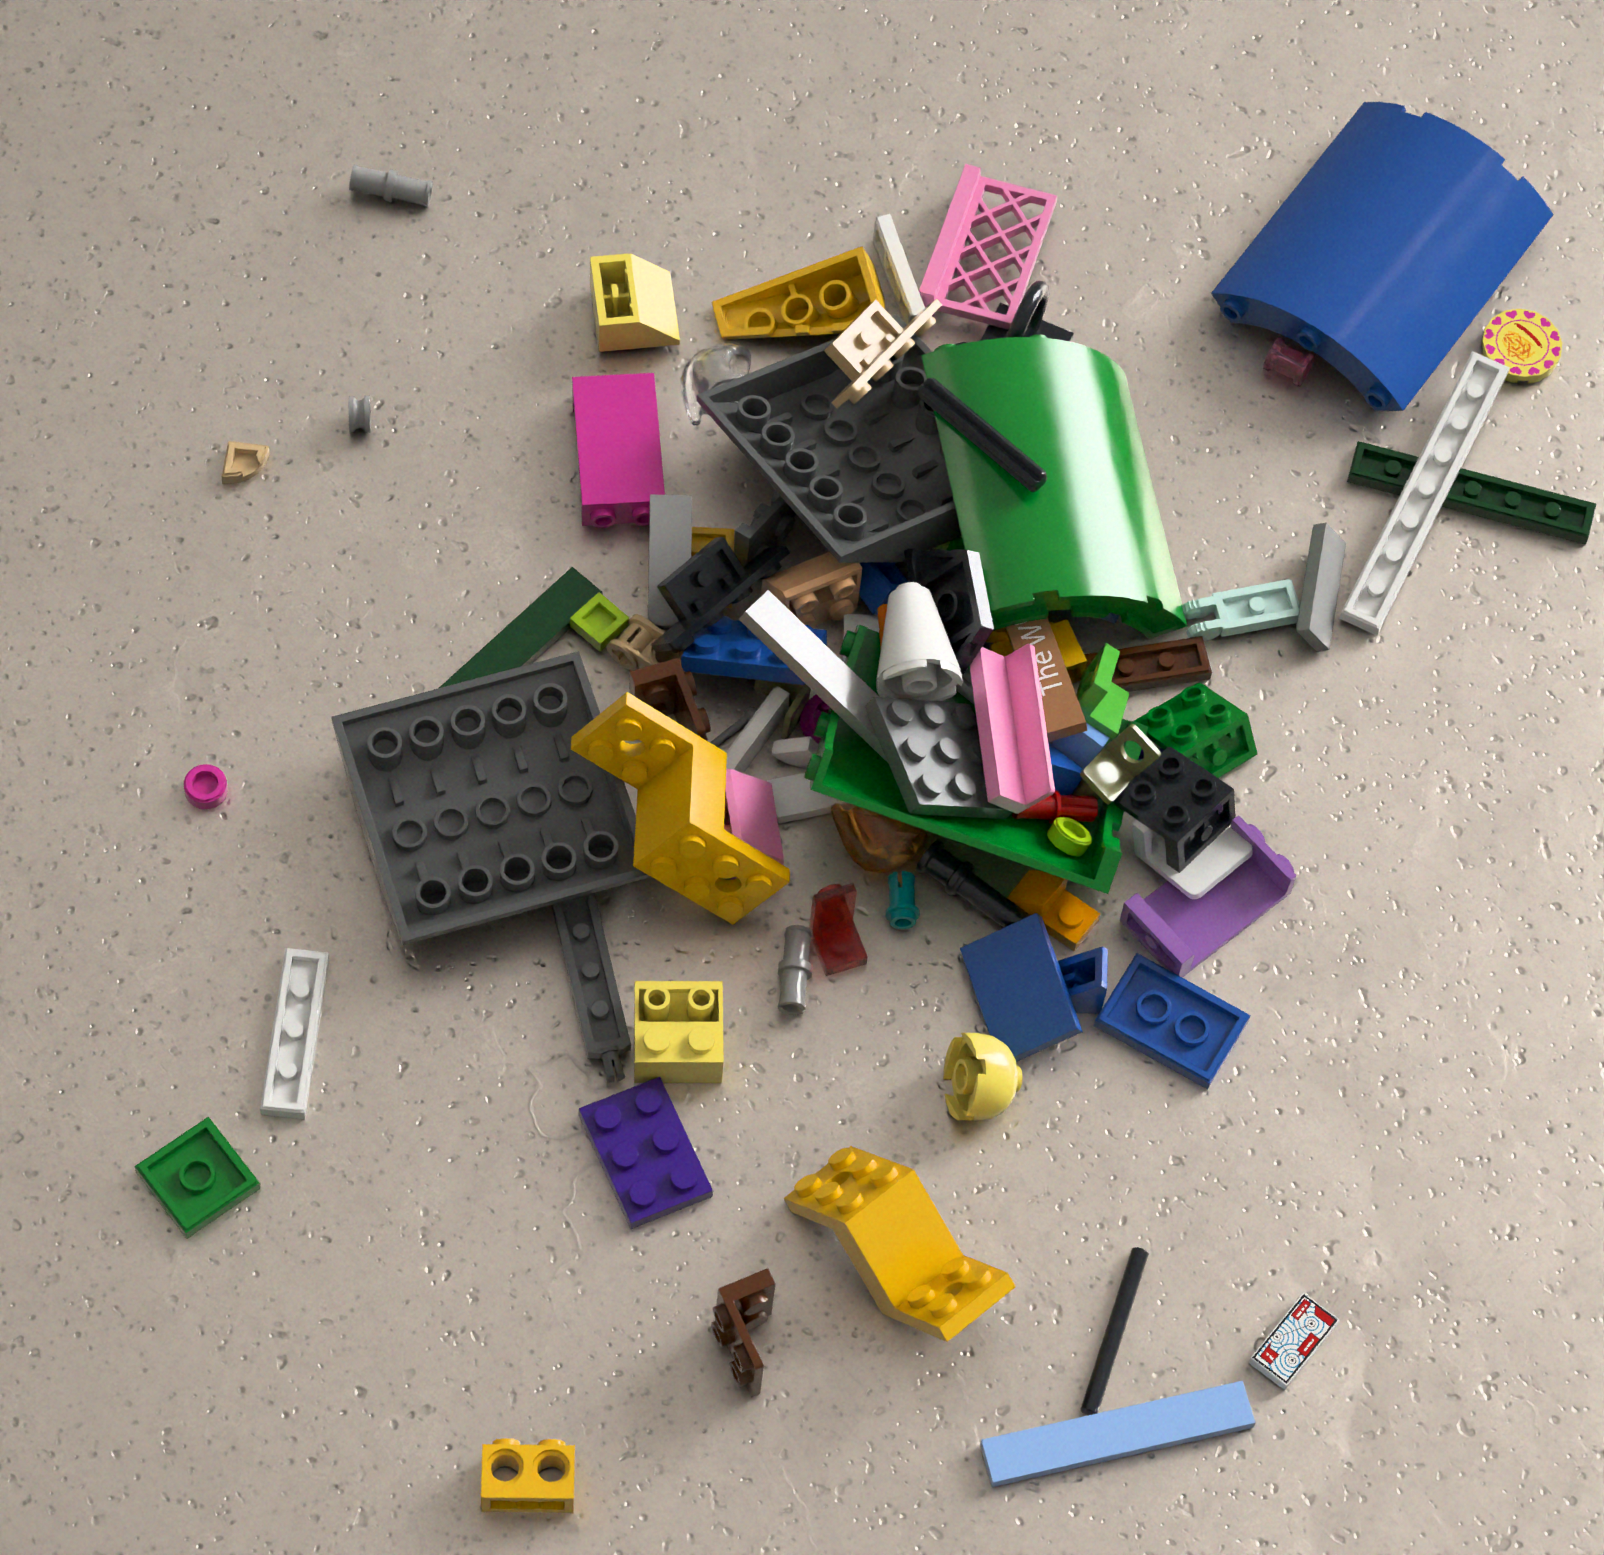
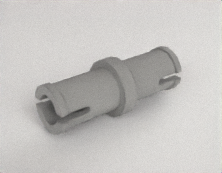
[349,164,433,207]
[778,925,813,1015]

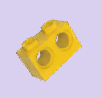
[481,1438,575,1513]

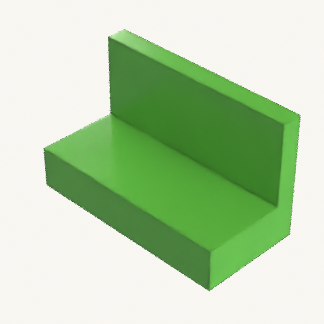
[1076,643,1130,739]

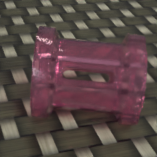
[1263,337,1316,387]

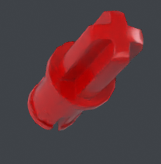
[1012,790,1098,824]

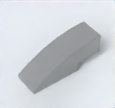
[648,494,692,630]

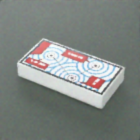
[1249,1292,1339,1391]

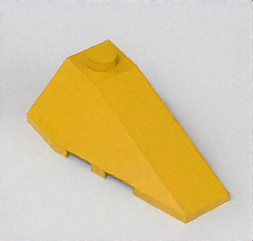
[712,246,885,340]

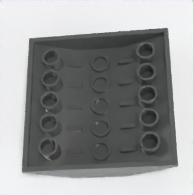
[696,314,962,563]
[331,651,651,945]

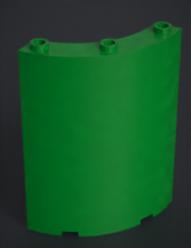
[921,335,1188,640]
[804,625,1149,894]

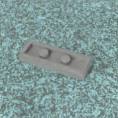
[1296,523,1346,652]

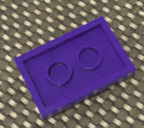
[578,1077,713,1229]

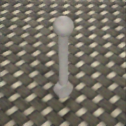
[710,707,758,747]

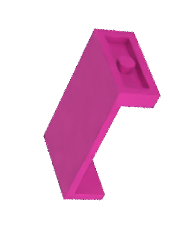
[572,373,665,528]

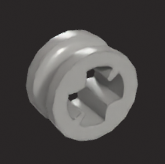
[349,396,371,433]

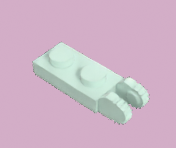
[1182,579,1300,641]

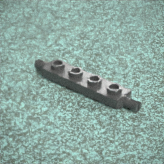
[551,893,631,1083]

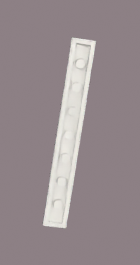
[1339,351,1510,635]

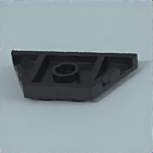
[904,549,994,676]

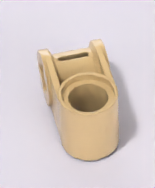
[607,614,686,672]

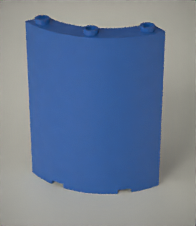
[1211,102,1554,411]

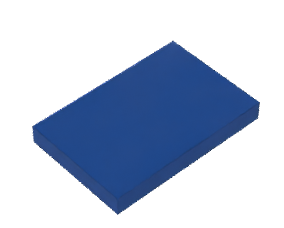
[960,913,1083,1062]
[1094,953,1251,1090]

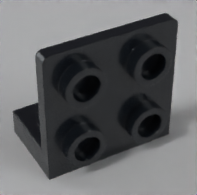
[1114,747,1236,873]

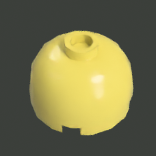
[943,1033,1022,1121]

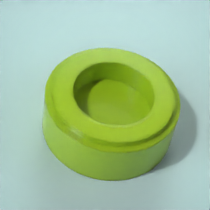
[1047,817,1092,857]

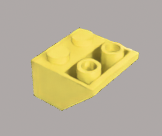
[590,253,680,352]
[634,981,724,1083]

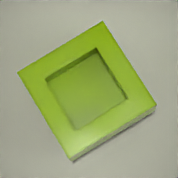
[570,592,629,652]

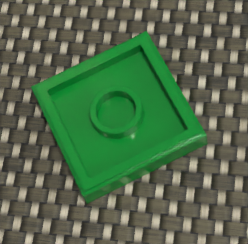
[134,1116,261,1239]

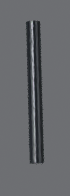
[1080,1247,1149,1415]

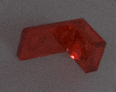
[809,883,868,976]

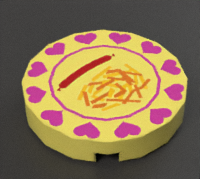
[1481,309,1562,384]

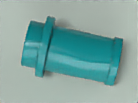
[885,871,920,929]

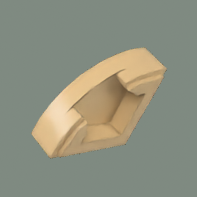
[221,441,270,484]

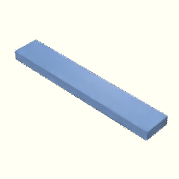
[980,1381,1256,1487]

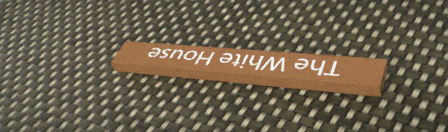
[1004,618,1087,742]

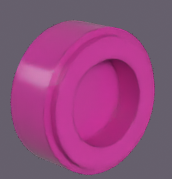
[184,764,228,809]

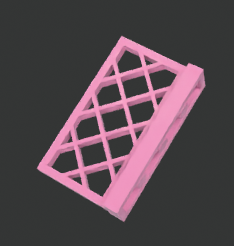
[919,164,1057,330]

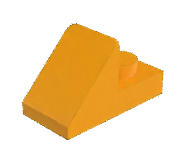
[1007,870,1101,951]

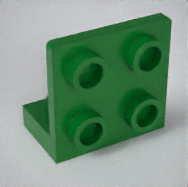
[1134,683,1258,778]

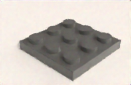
[864,697,1013,819]

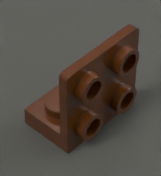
[629,658,711,741]
[711,1268,776,1397]

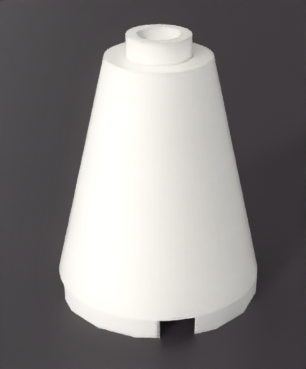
[876,582,963,702]

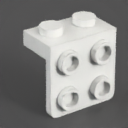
[1132,819,1253,899]

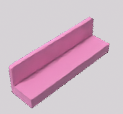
[970,644,1055,814]

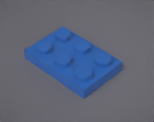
[681,616,827,685]

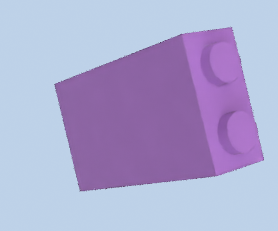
[1119,815,1297,978]

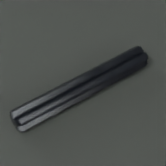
[918,378,1047,492]

